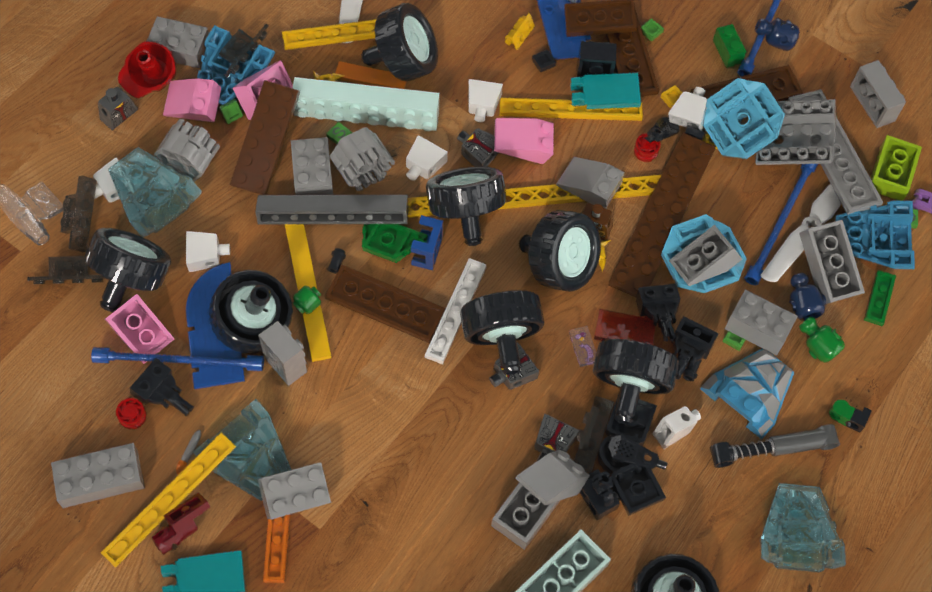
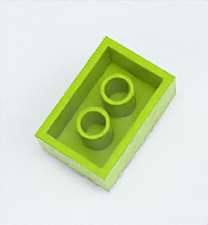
[870,135,922,201]

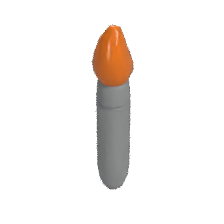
[176,430,201,474]

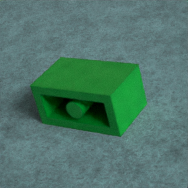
[713,24,747,68]

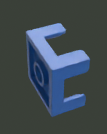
[411,215,443,271]

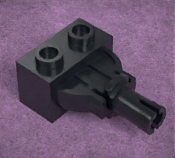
[636,283,681,342]
[671,316,719,379]
[130,358,194,417]
[579,469,620,520]

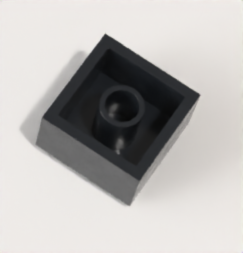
[577,41,616,78]

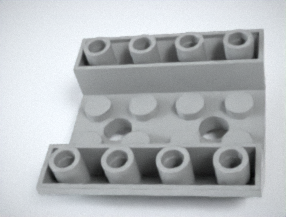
[756,99,836,165]

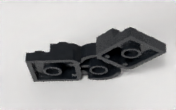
[598,394,666,516]

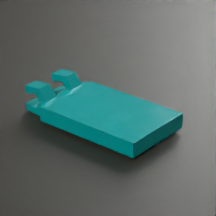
[570,73,641,109]
[161,550,245,592]

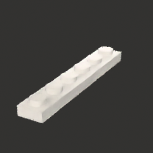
[425,258,487,365]

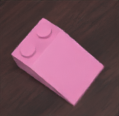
[233,60,293,120]
[163,78,222,122]
[494,118,554,164]
[105,294,174,364]

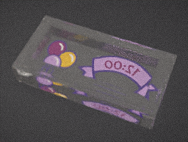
[569,326,596,367]

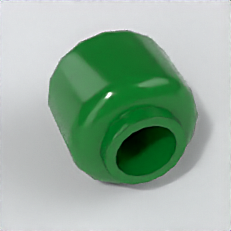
[292,286,321,314]

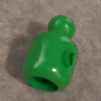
[799,316,845,363]

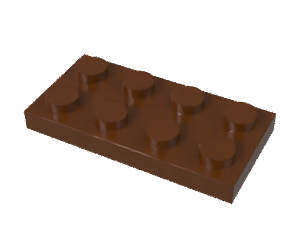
[564,0,637,37]

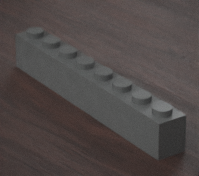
[255,195,409,224]

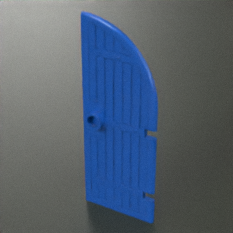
[537,0,591,59]
[186,262,245,389]

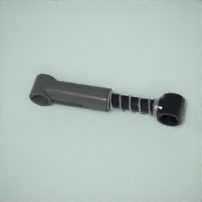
[710,424,840,468]

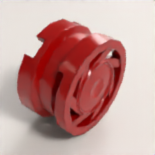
[634,133,661,162]
[116,398,147,430]

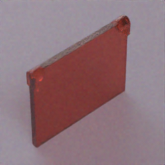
[594,309,655,345]

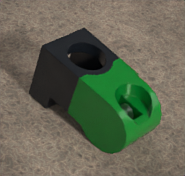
[829,400,872,433]

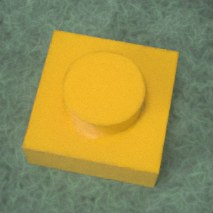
[660,85,682,109]

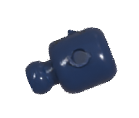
[755,18,800,51]
[789,273,826,321]

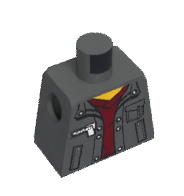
[98,87,138,131]
[457,128,499,167]
[489,342,539,390]
[534,414,579,461]

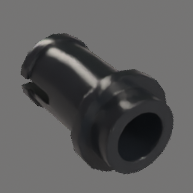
[327,248,346,274]
[682,360,702,381]

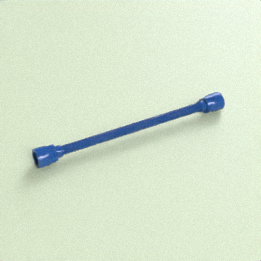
[737,0,781,77]
[744,164,818,285]
[91,347,264,371]

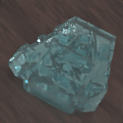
[108,147,202,237]
[193,399,291,501]
[760,483,846,572]

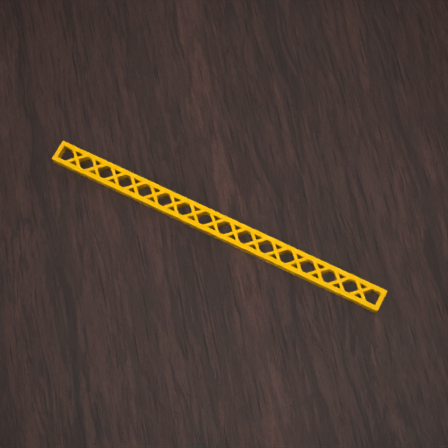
[408,175,661,218]

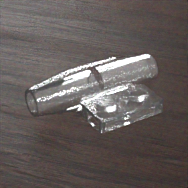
[0,182,65,246]

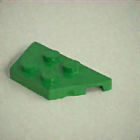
[362,224,428,263]

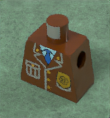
[581,203,613,241]

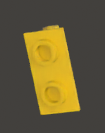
[505,13,535,50]

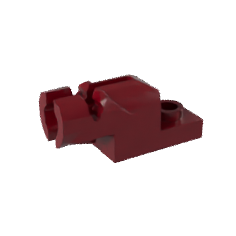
[151,492,210,555]

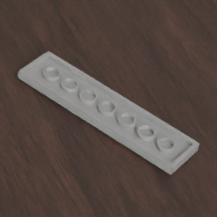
[788,90,883,214]

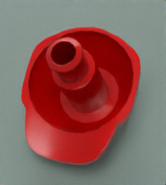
[118,41,176,98]

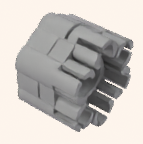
[154,119,220,182]
[330,127,395,191]

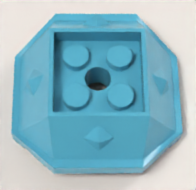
[703,78,785,159]
[661,214,747,293]

